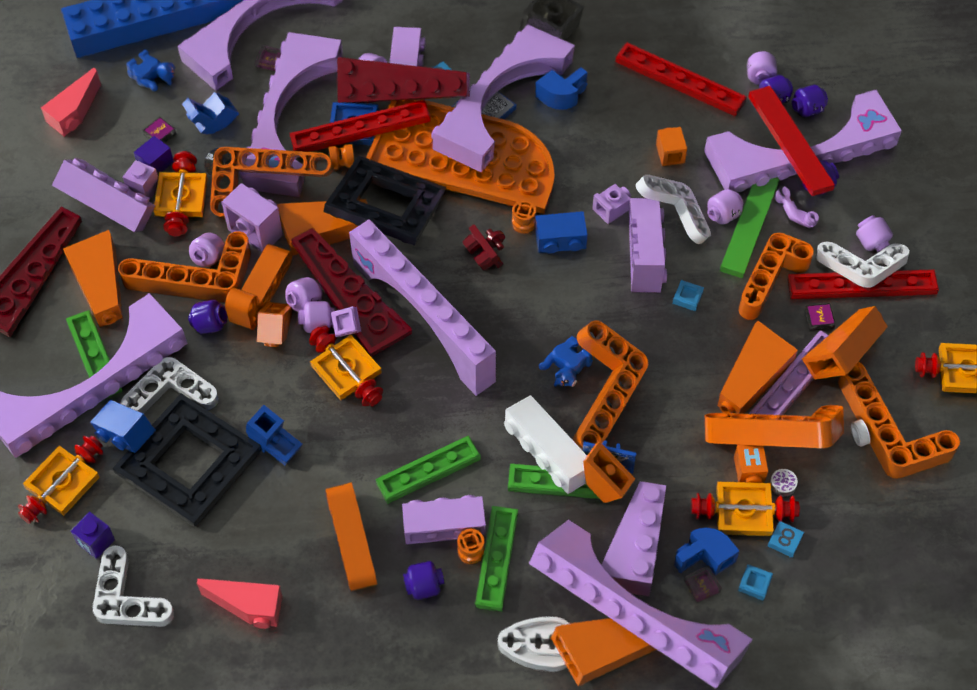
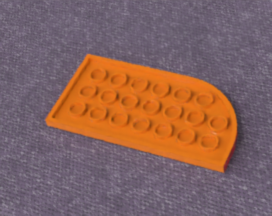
[366,99,554,214]

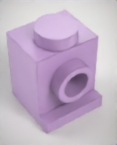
[593,184,631,224]

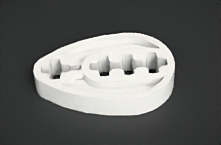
[498,617,570,672]

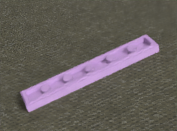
[749,330,829,415]

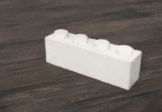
[504,395,587,494]

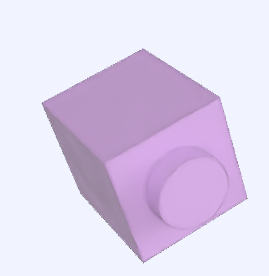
[123,160,158,199]

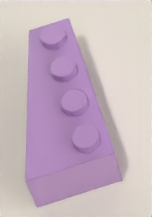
[52,158,155,232]
[629,198,667,293]
[601,481,666,596]

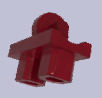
[462,224,505,271]

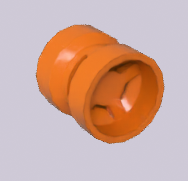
[329,144,354,170]
[512,200,536,234]
[457,529,485,564]

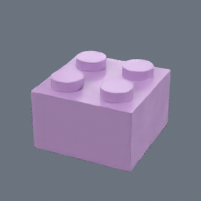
[222,183,283,253]

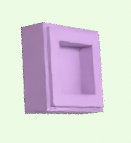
[331,306,361,337]

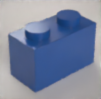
[535,211,587,253]
[90,400,155,453]

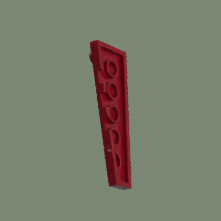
[337,57,470,103]
[0,206,82,337]
[291,228,412,357]

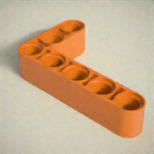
[210,147,334,218]
[118,231,251,303]
[572,320,648,451]
[838,361,960,479]
[705,405,844,448]

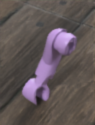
[775,186,819,228]

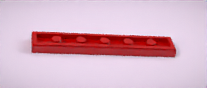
[615,42,747,117]
[748,86,835,196]
[290,99,431,152]
[787,270,939,299]

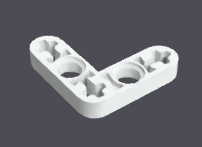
[636,174,711,244]
[816,242,909,288]
[121,357,219,414]
[93,545,174,627]

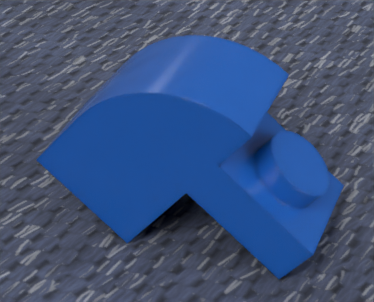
[535,67,588,110]
[182,92,239,134]
[246,405,302,466]
[674,528,739,576]

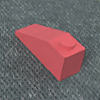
[41,68,101,137]
[197,578,282,629]

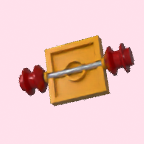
[153,151,208,236]
[309,326,383,406]
[915,343,977,393]
[18,436,103,524]
[691,482,800,536]

